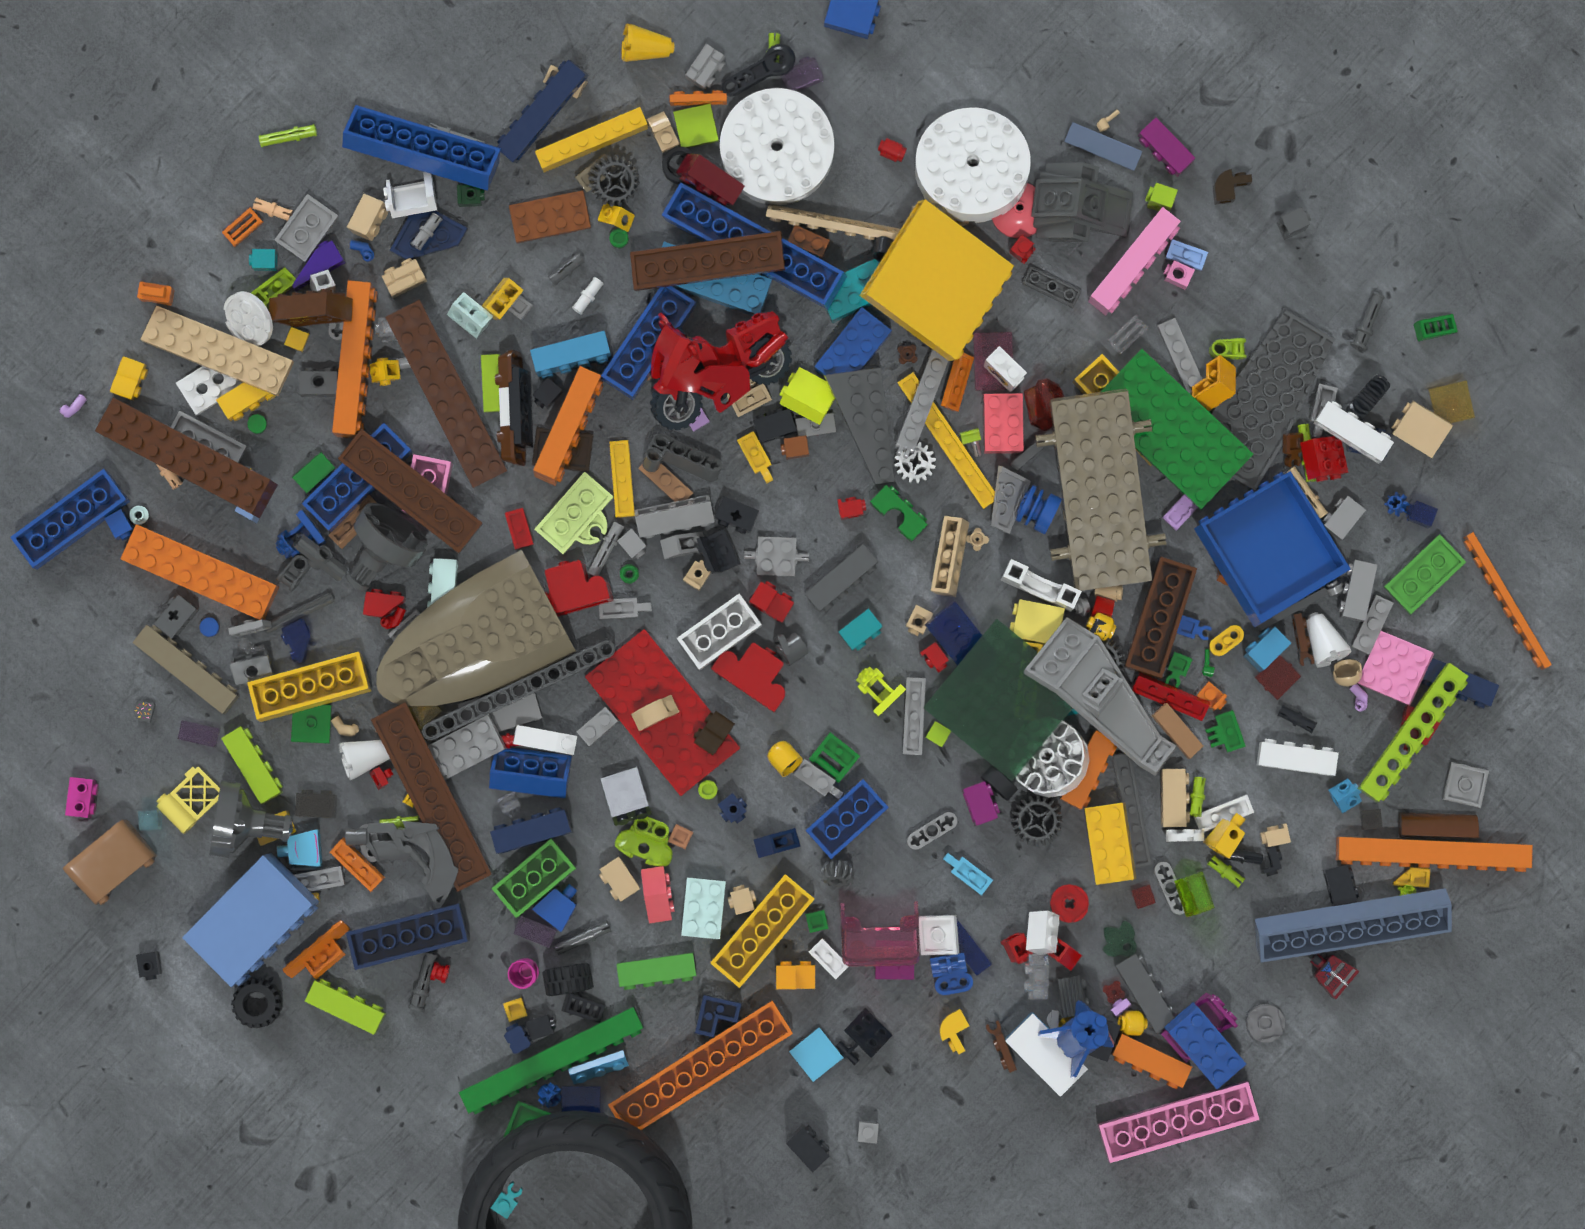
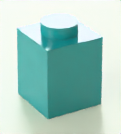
[249,249,278,271]

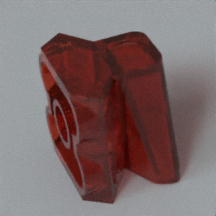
[1024,378,1064,431]

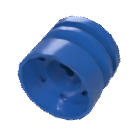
[1016,485,1062,535]

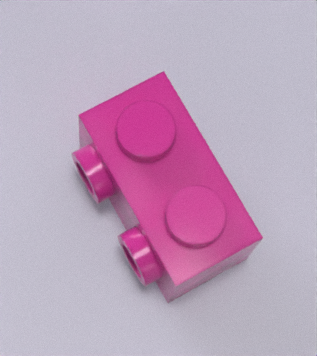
[65,777,99,818]

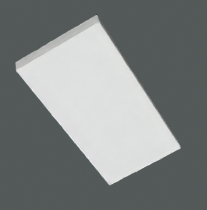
[1005,1013,1088,1097]

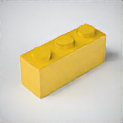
[216,383,276,421]

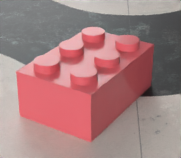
[983,393,1024,454]

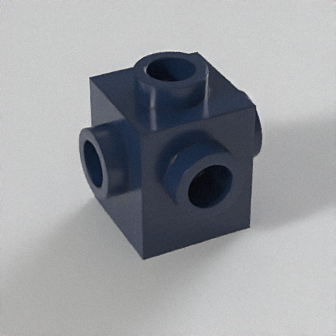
[717,793,747,824]

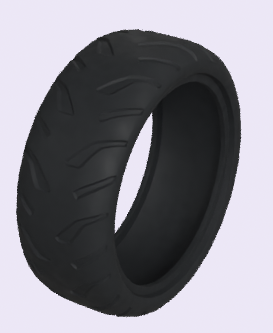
[458,1111,693,1229]

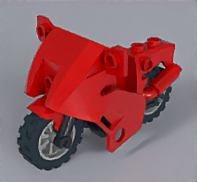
[650,311,792,430]

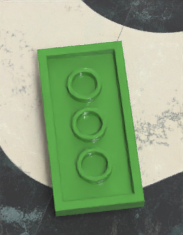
[1384,534,1466,615]

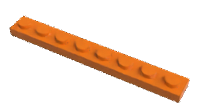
[1463,532,1552,670]

